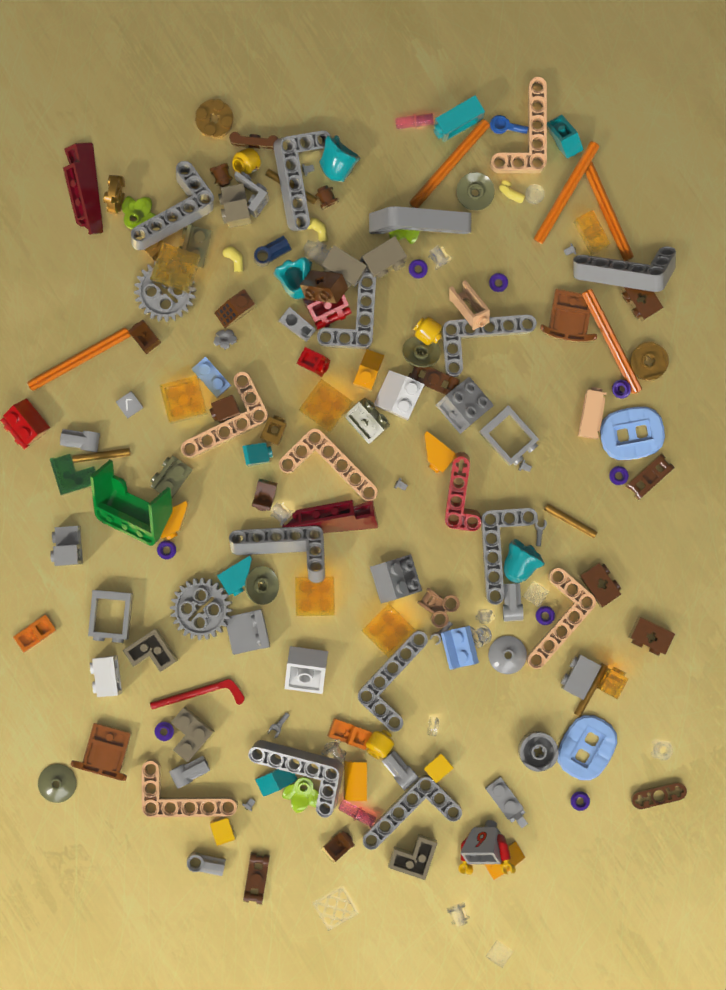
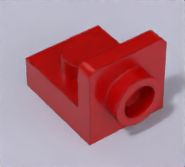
[296,347,330,377]

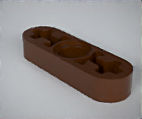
[631,782,687,809]

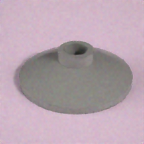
[488,636,527,674]

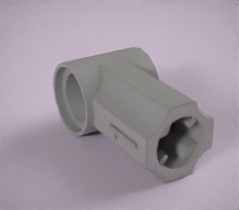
[60,429,100,452]
[503,583,523,622]
[382,751,419,791]
[169,756,210,789]
[187,852,226,876]

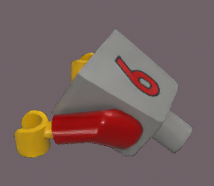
[458,820,516,875]

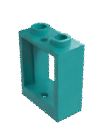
[433,95,485,142]

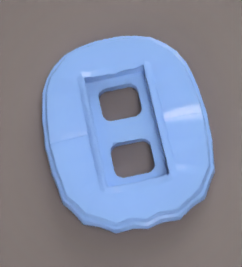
[600,407,665,460]
[557,715,617,780]

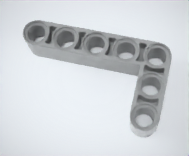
[274,131,331,231]
[131,161,214,250]
[369,206,471,234]
[573,246,676,292]
[317,257,376,349]
[442,315,537,377]
[481,508,538,605]
[229,526,325,583]
[358,631,428,732]
[248,740,344,818]
[363,775,462,850]

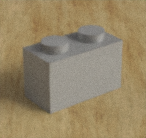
[561,654,601,700]

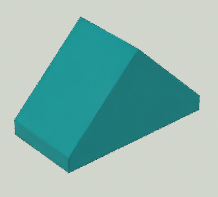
[255,769,298,797]

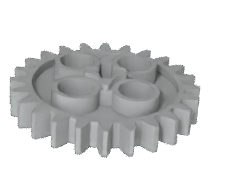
[134,260,196,322]
[170,578,233,640]

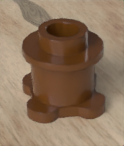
[210,163,233,187]
[315,185,339,210]

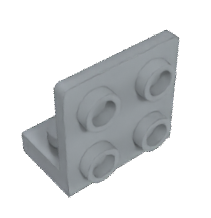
[234,171,269,218]
[436,377,493,434]
[225,609,270,655]

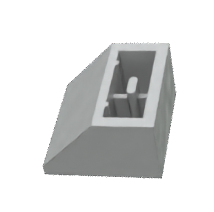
[370,554,422,604]

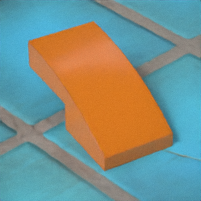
[13,614,56,653]
[327,718,372,750]

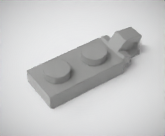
[485,777,528,828]

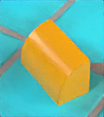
[344,761,367,801]

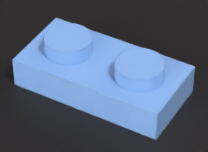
[192,357,231,398]

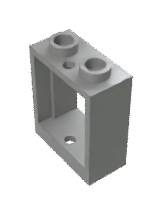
[479,405,539,466]
[88,590,133,643]

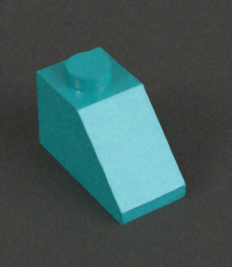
[547,115,584,159]
[242,442,273,467]
[217,556,252,596]

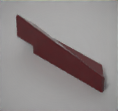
[63,143,103,235]
[282,500,378,533]

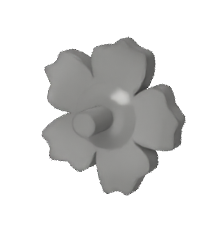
[214,329,237,349]

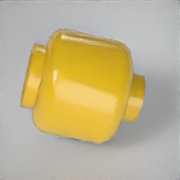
[232,148,261,175]
[413,317,443,345]
[366,730,394,759]

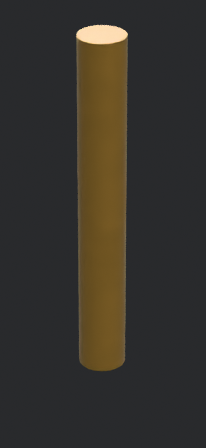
[265,169,318,204]
[72,448,131,463]
[544,504,598,538]
[574,663,608,717]

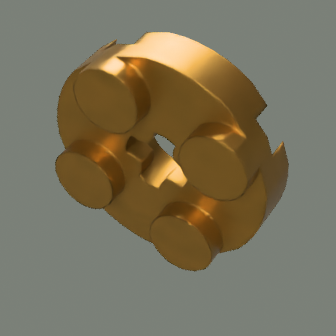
[195,99,234,139]
[103,175,125,214]
[630,342,669,381]

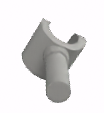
[534,519,547,546]
[430,621,453,645]
[268,713,290,739]

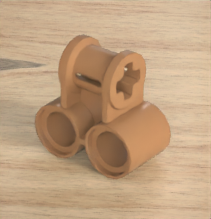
[417,588,460,628]

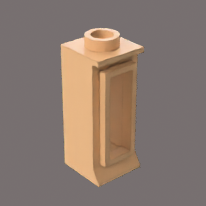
[449,280,490,330]
[578,387,607,439]

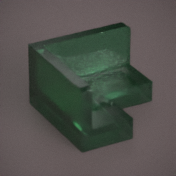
[50,454,96,496]

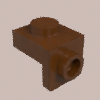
[128,320,161,354]
[252,479,278,511]
[321,831,355,863]

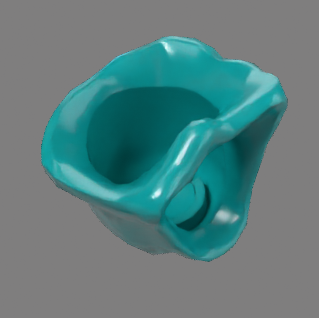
[319,135,360,182]
[273,257,312,299]
[503,539,545,583]

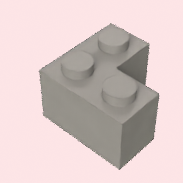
[50,526,83,566]

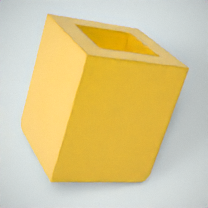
[424,752,453,783]
[210,818,236,846]

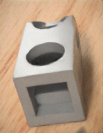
[278,307,316,342]

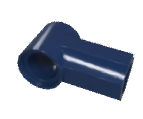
[254,235,292,267]

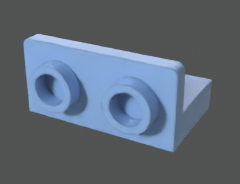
[441,625,479,670]

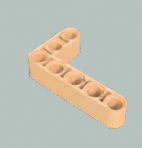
[490,77,547,173]
[181,372,268,458]
[279,429,378,501]
[527,568,596,669]
[142,759,238,817]

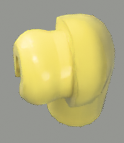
[499,180,525,203]
[308,217,328,243]
[223,246,243,272]

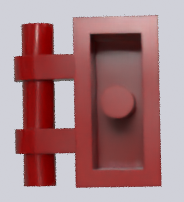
[303,295,352,330]
[0,398,50,450]

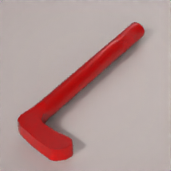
[150,679,245,710]

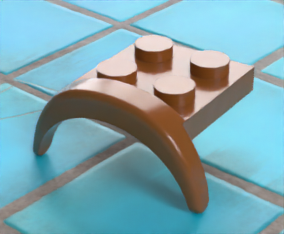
[540,289,597,342]
[71,723,131,781]

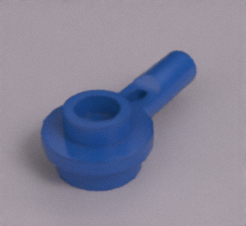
[490,115,528,134]

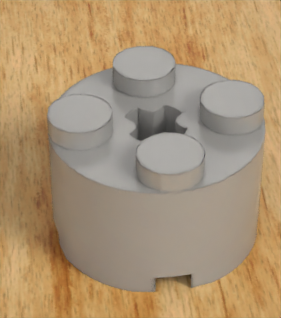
[518,731,559,772]

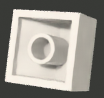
[374,370,424,421]
[285,646,328,694]
[90,655,122,697]

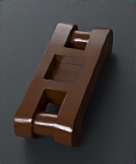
[229,132,278,150]
[408,365,460,395]
[625,453,675,500]
[243,852,270,905]

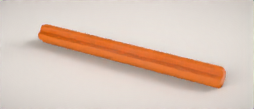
[409,119,490,208]
[534,141,599,244]
[585,161,634,261]
[582,289,642,394]
[27,328,131,391]

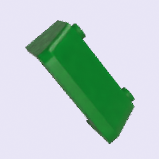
[90,459,173,546]

